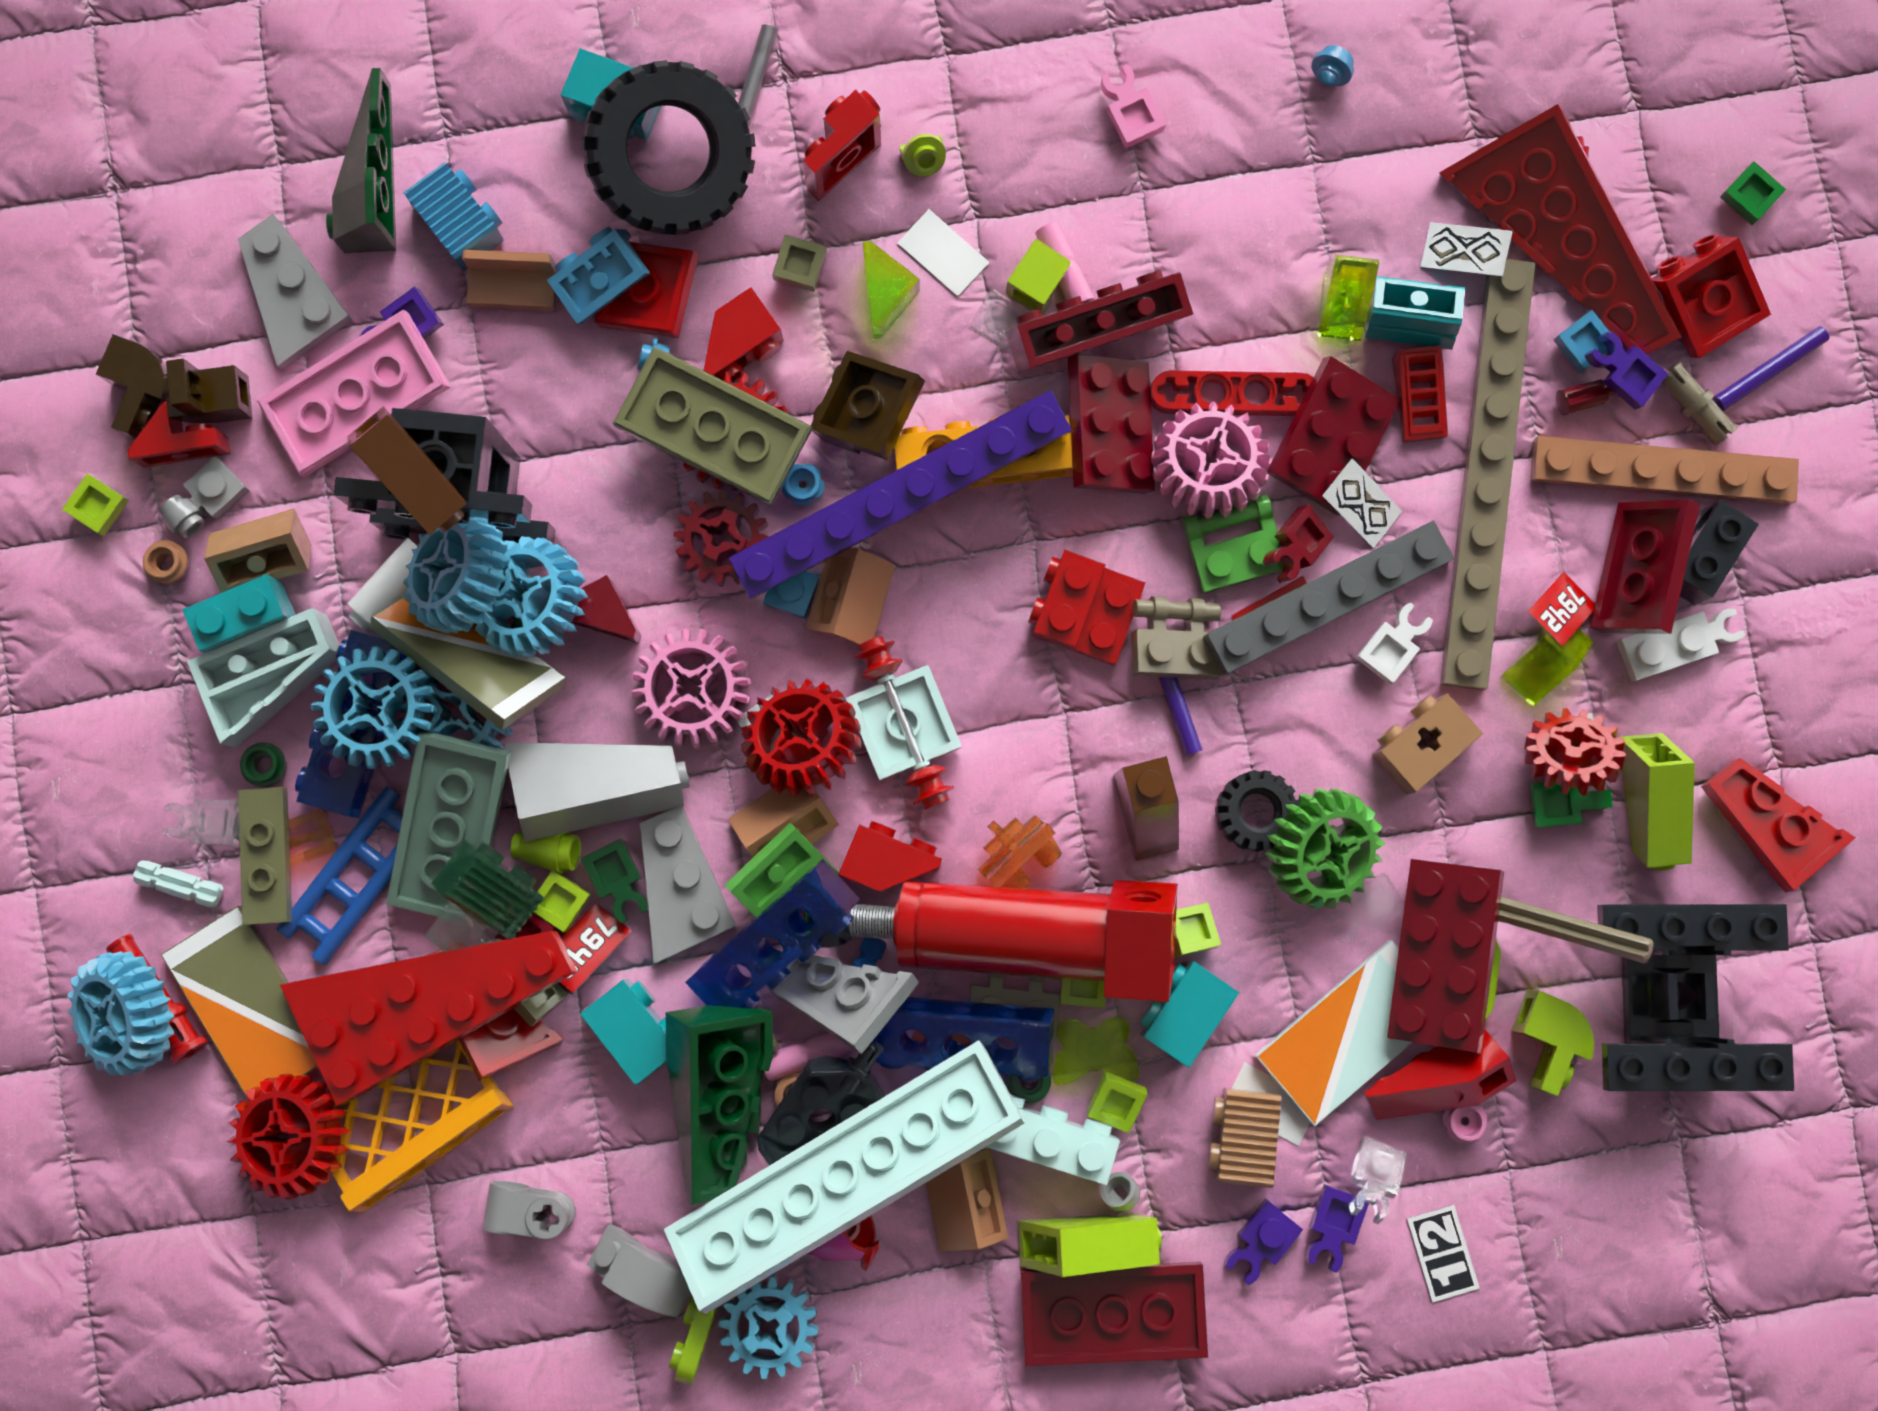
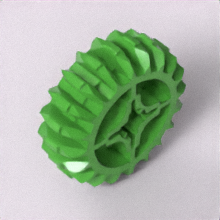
[1265,788,1385,909]

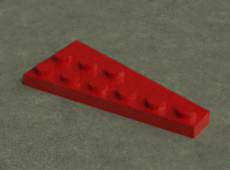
[1439,104,1682,355]
[279,931,577,1106]

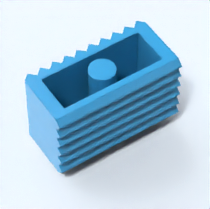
[403,162,504,270]

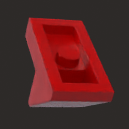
[127,401,231,468]

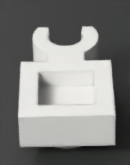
[1355,602,1433,685]

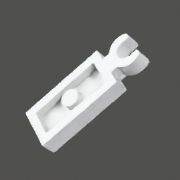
[1616,609,1745,683]

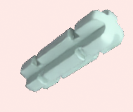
[133,860,224,907]

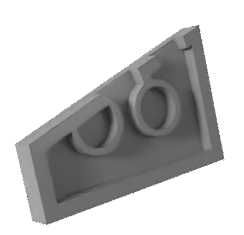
[238,214,353,370]
[640,807,737,964]
[766,952,920,1054]

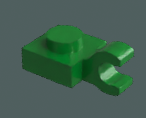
[1529,782,1613,828]

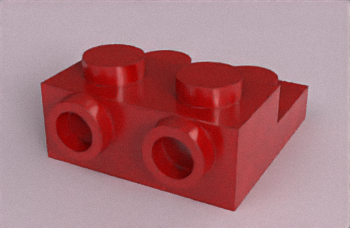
[803,89,881,202]
[1652,233,1772,358]
[1028,549,1146,666]

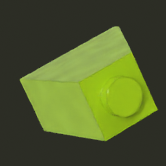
[1619,733,1695,871]
[1018,1214,1162,1277]

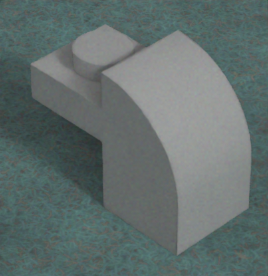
[587,1224,691,1318]

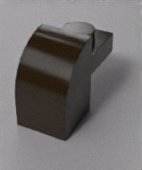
[96,334,167,440]
[162,358,253,423]

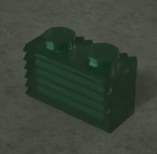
[431,840,544,939]

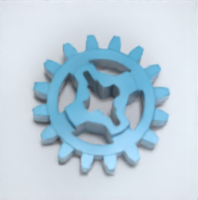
[719,1274,819,1379]

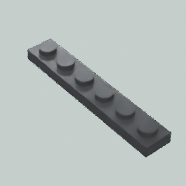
[1203,520,1455,676]

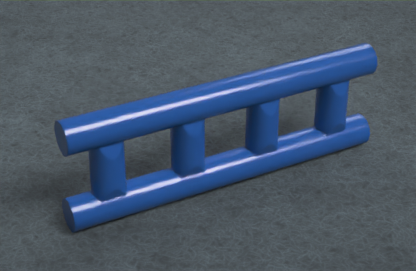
[276,785,403,966]

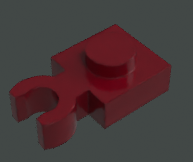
[1263,504,1334,583]

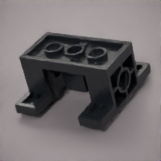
[333,408,556,545]
[1597,904,1794,1091]

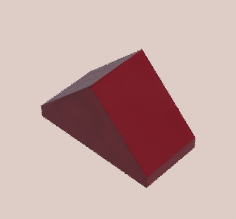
[571,575,642,644]

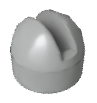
[1101,1172,1140,1212]

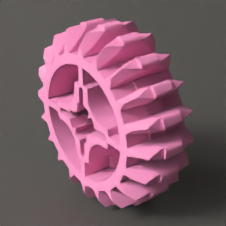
[1151,401,1271,520]
[631,628,752,748]

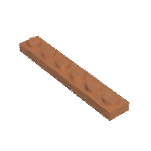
[1530,436,1799,505]

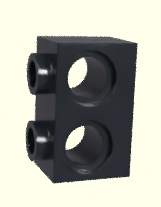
[1680,500,1759,606]

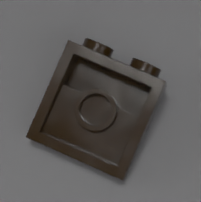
[811,351,925,460]

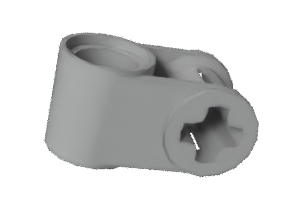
[482,1181,576,1239]

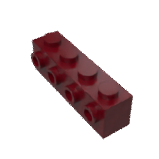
[1005,270,1193,373]

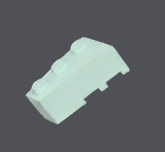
[187,608,343,748]

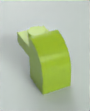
[1511,989,1594,1096]

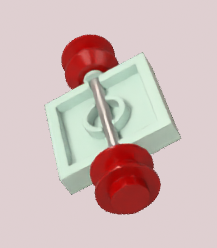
[846,636,962,810]

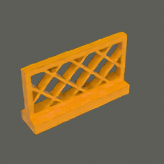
[331,1040,514,1212]

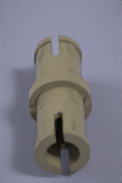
[1662,361,1738,445]

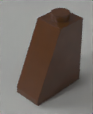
[347,406,467,535]
[1113,756,1179,861]

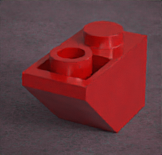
[703,287,784,383]
[838,820,942,892]

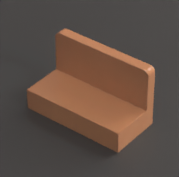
[462,250,557,311]
[805,548,894,645]
[729,788,839,858]
[926,1149,1009,1252]

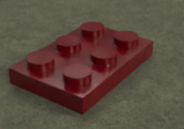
[1067,353,1155,494]
[1267,356,1401,515]
[1590,499,1700,634]

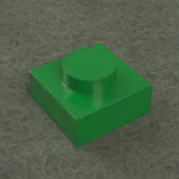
[1720,161,1786,225]

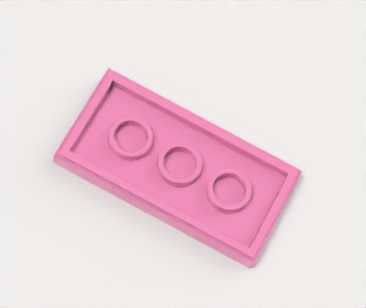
[256,310,451,477]

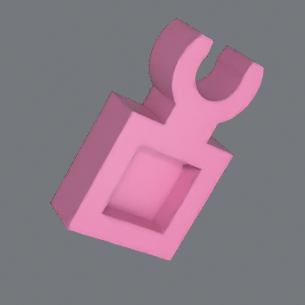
[1100,64,1166,149]

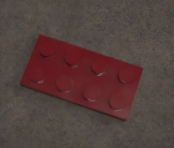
[1387,859,1504,1053]
[1020,1262,1208,1366]

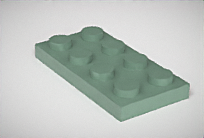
[386,730,511,925]

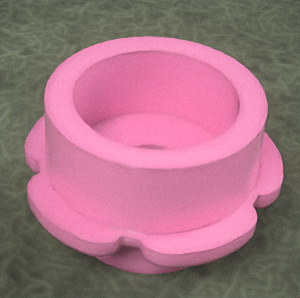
[1442,1105,1487,1143]

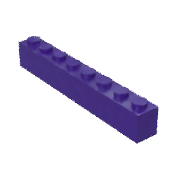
[729,390,1072,599]

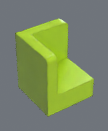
[1006,238,1071,316]

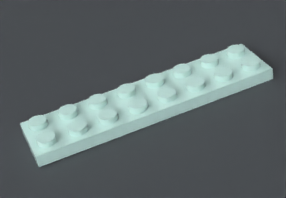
[664,1040,1025,1314]

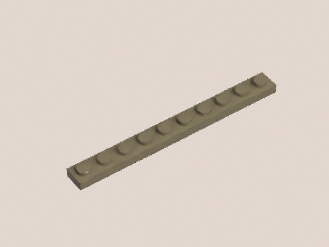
[1440,259,1535,691]

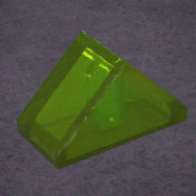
[863,241,920,339]
[1318,254,1380,341]
[1501,628,1593,706]

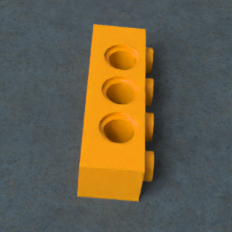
[894,416,1073,489]

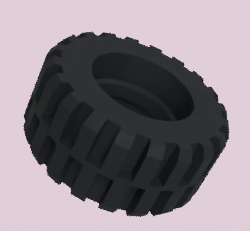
[582,60,756,235]

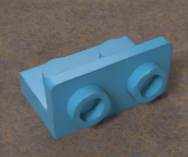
[547,227,650,324]

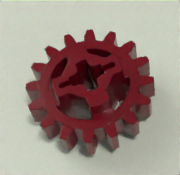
[673,489,769,587]

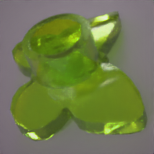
[1053,1017,1139,1085]

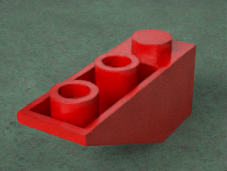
[1364,1028,1517,1120]

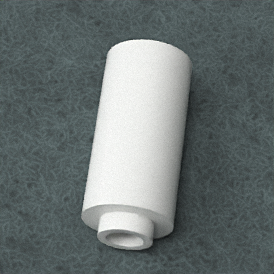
[347,537,418,633]

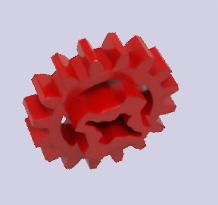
[1524,708,1626,796]

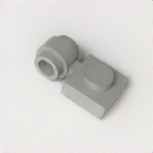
[160,456,250,538]

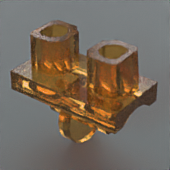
[977,815,1062,889]

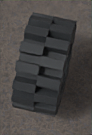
[1215,770,1299,852]

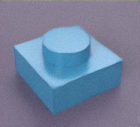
[1554,310,1609,374]
[763,572,820,619]

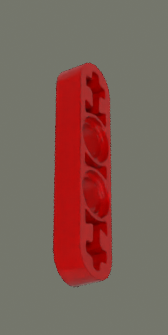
[1150,370,1313,416]

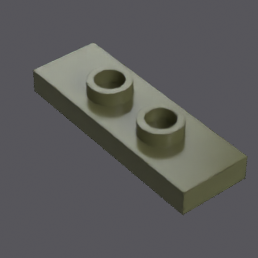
[238,787,292,925]

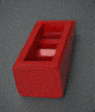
[1392,345,1448,443]

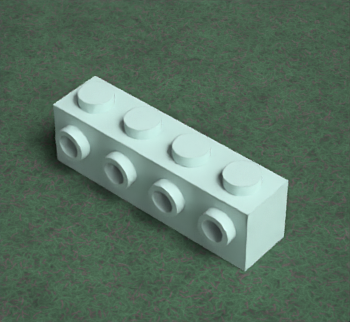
[986,1094,1120,1185]

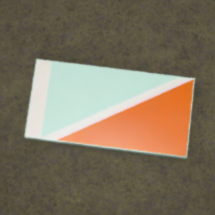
[1254,940,1412,1126]

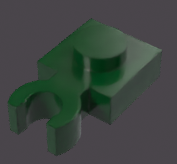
[580,838,649,923]

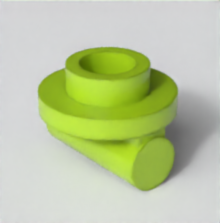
[899,134,946,177]

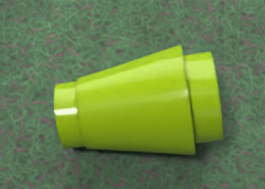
[510,832,581,874]

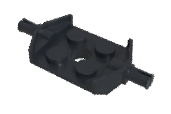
[757,1041,885,1166]

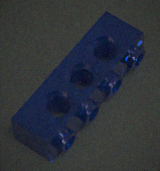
[295,630,407,819]
[685,859,860,1008]
[873,997,1055,1080]

